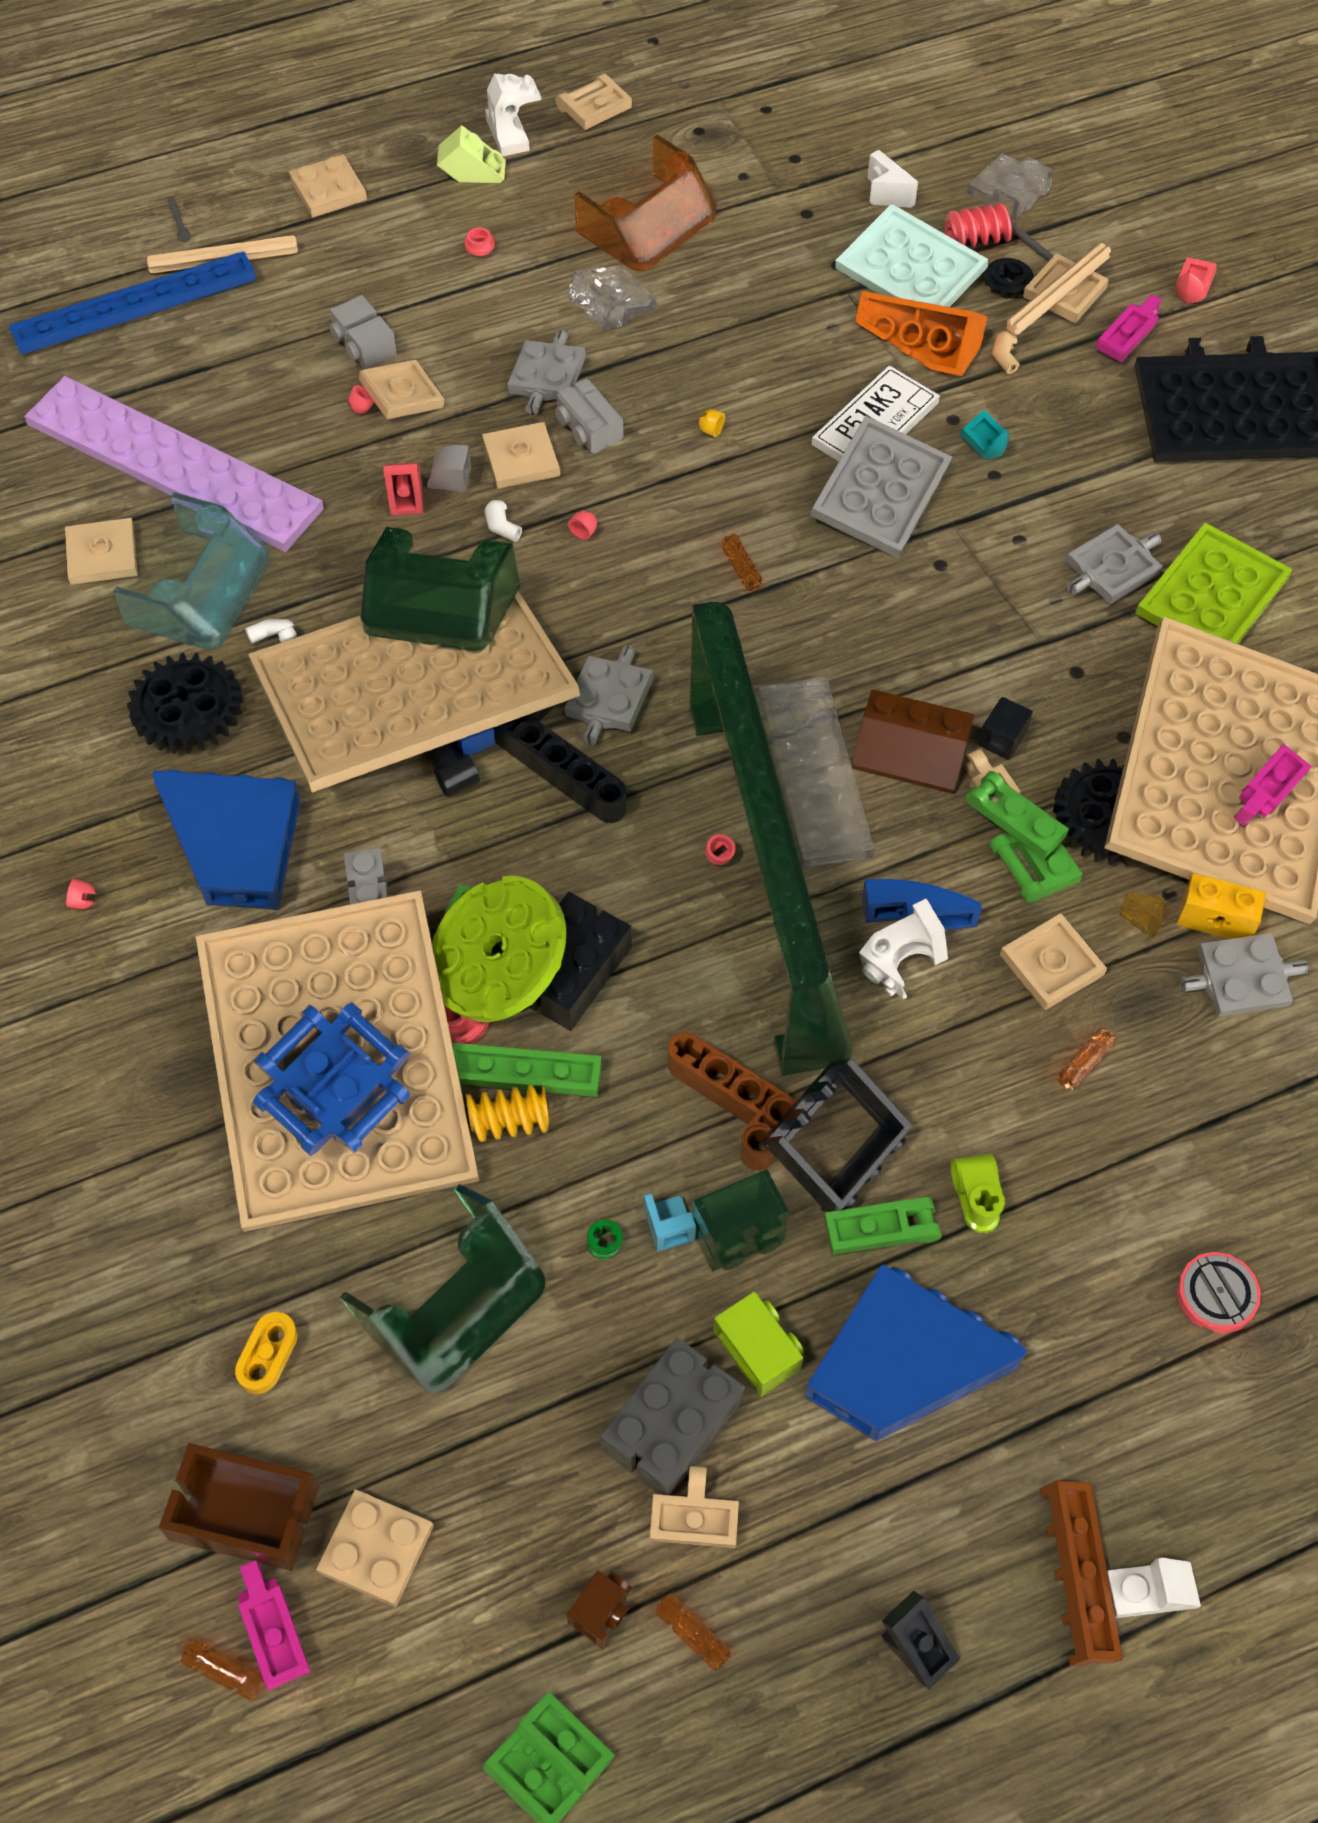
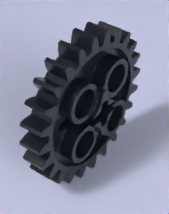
[127,653,244,754]
[1052,759,1130,865]

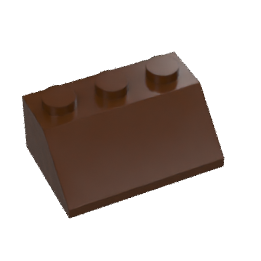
[851,689,975,794]

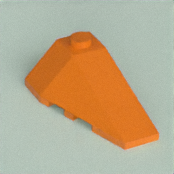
[855,291,988,376]

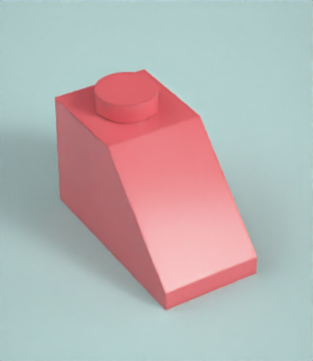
[384,462,423,516]

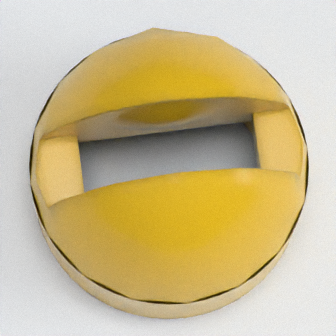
[698,409,725,437]

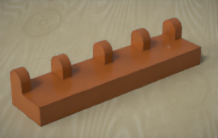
[1040,1481,1123,1667]

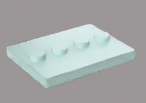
[836,204,988,307]

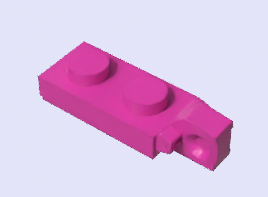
[1095,294,1162,363]
[1233,744,1312,827]
[238,1560,311,1691]

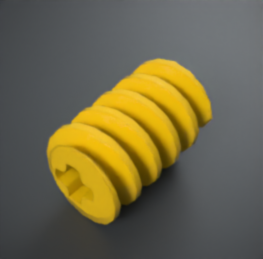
[466,1083,549,1142]

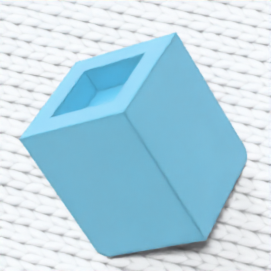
[643,1193,696,1252]

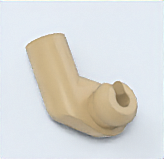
[992,331,1020,374]

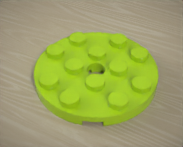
[432,876,566,1022]

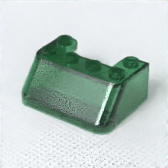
[360,527,520,651]

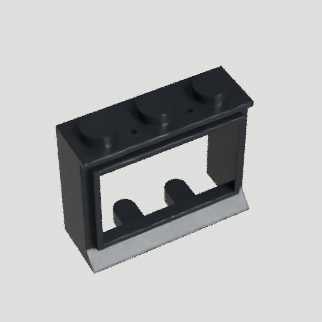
[759,1058,913,1212]

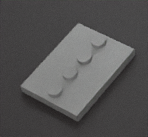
[810,415,952,558]

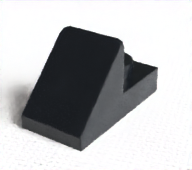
[882,1591,960,1689]

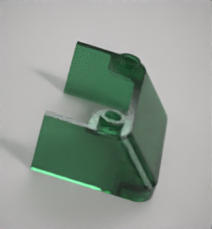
[340,1184,545,1393]

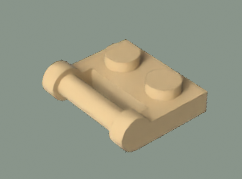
[555,73,632,130]

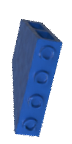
[152,770,301,910]
[805,1264,1027,1442]

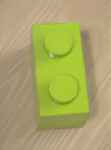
[713,1291,804,1397]

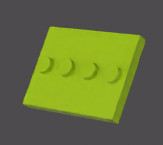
[1135,523,1293,644]

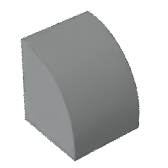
[427,445,471,492]

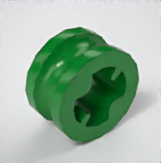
[586,1219,623,1259]

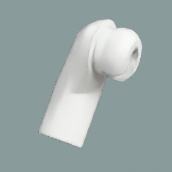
[485,500,522,542]
[245,619,297,644]

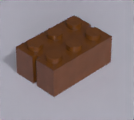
[159,1443,319,1571]

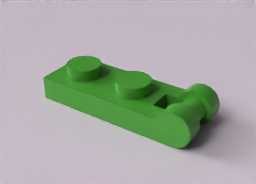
[966,771,1069,859]
[824,1197,942,1256]

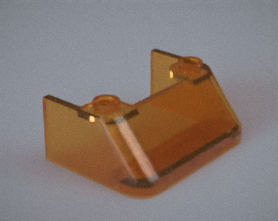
[575,134,716,271]

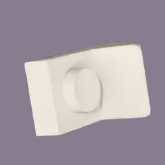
[867,150,918,208]
[1107,1558,1201,1618]

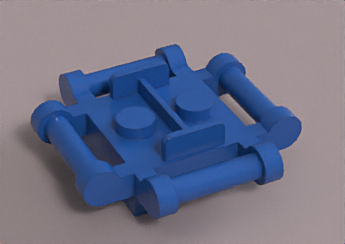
[253,1002,411,1156]

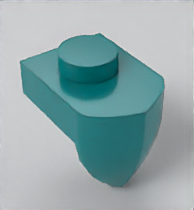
[959,410,1010,459]

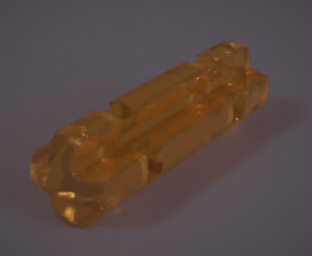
[721,534,762,591]
[1057,1027,1116,1090]
[656,1594,730,1671]
[181,1639,264,1700]

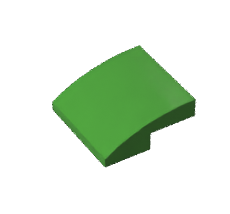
[483,1692,615,1823]

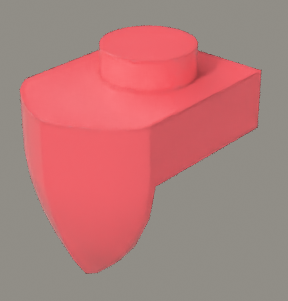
[1176,257,1217,303]

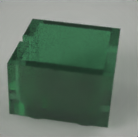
[693,1169,789,1272]

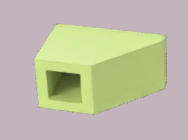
[437,125,506,183]

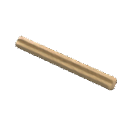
[147,235,298,274]
[1006,243,1111,335]

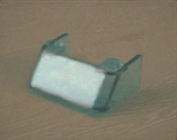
[113,492,269,649]

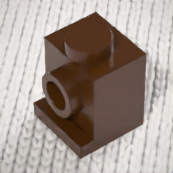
[567,1570,632,1650]

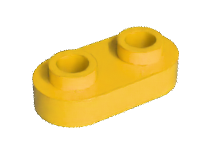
[235,1312,298,1395]

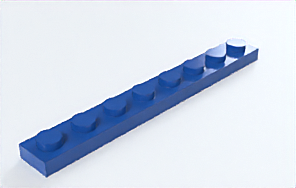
[9,251,256,355]

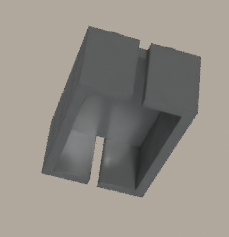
[600,1337,745,1495]

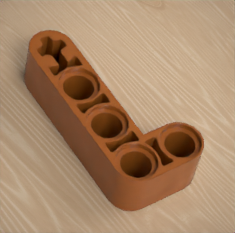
[668,1032,796,1171]

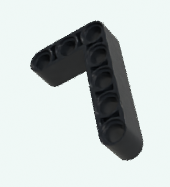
[493,704,626,823]

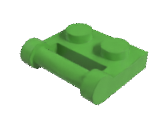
[989,834,1083,903]

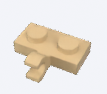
[650,1466,739,1548]

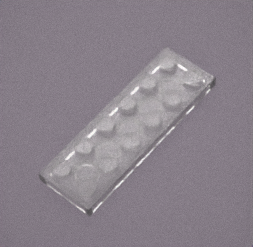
[759,676,875,868]

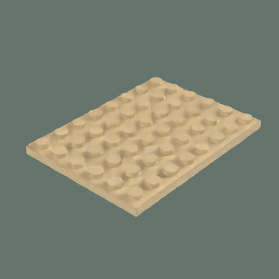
[248,566,580,793]
[1104,617,1318,924]
[196,890,479,1232]

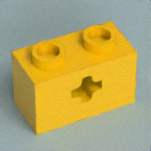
[1176,873,1266,939]

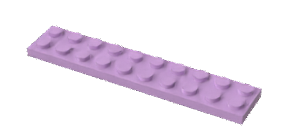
[24,376,324,552]

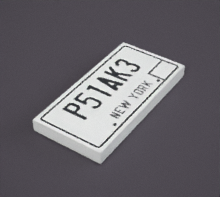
[812,366,940,462]

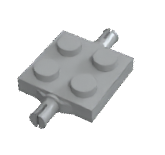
[507,329,586,415]
[1066,524,1163,605]
[564,645,654,745]
[1180,933,1308,1017]

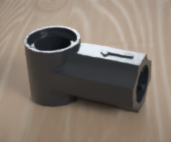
[424,742,480,797]

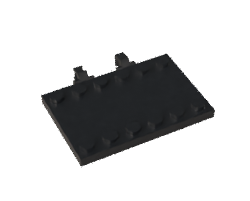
[1134,336,1318,462]

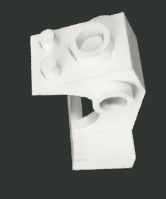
[485,73,541,156]
[859,899,948,999]

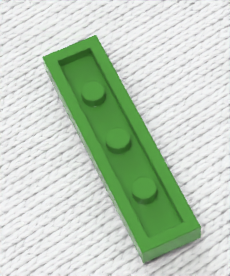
[452,1043,602,1097]

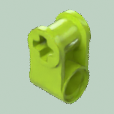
[950,1153,1005,1233]

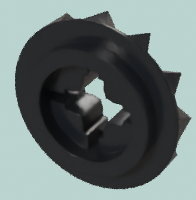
[985,258,1033,298]

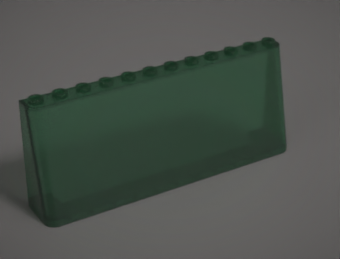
[689,602,853,1076]

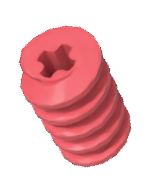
[944,203,1012,247]

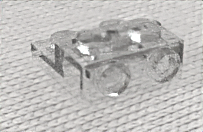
[967,153,1053,219]
[568,265,657,329]

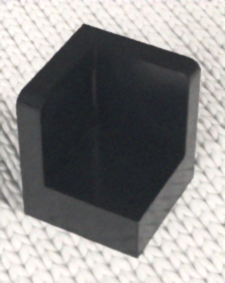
[978,697,1033,760]

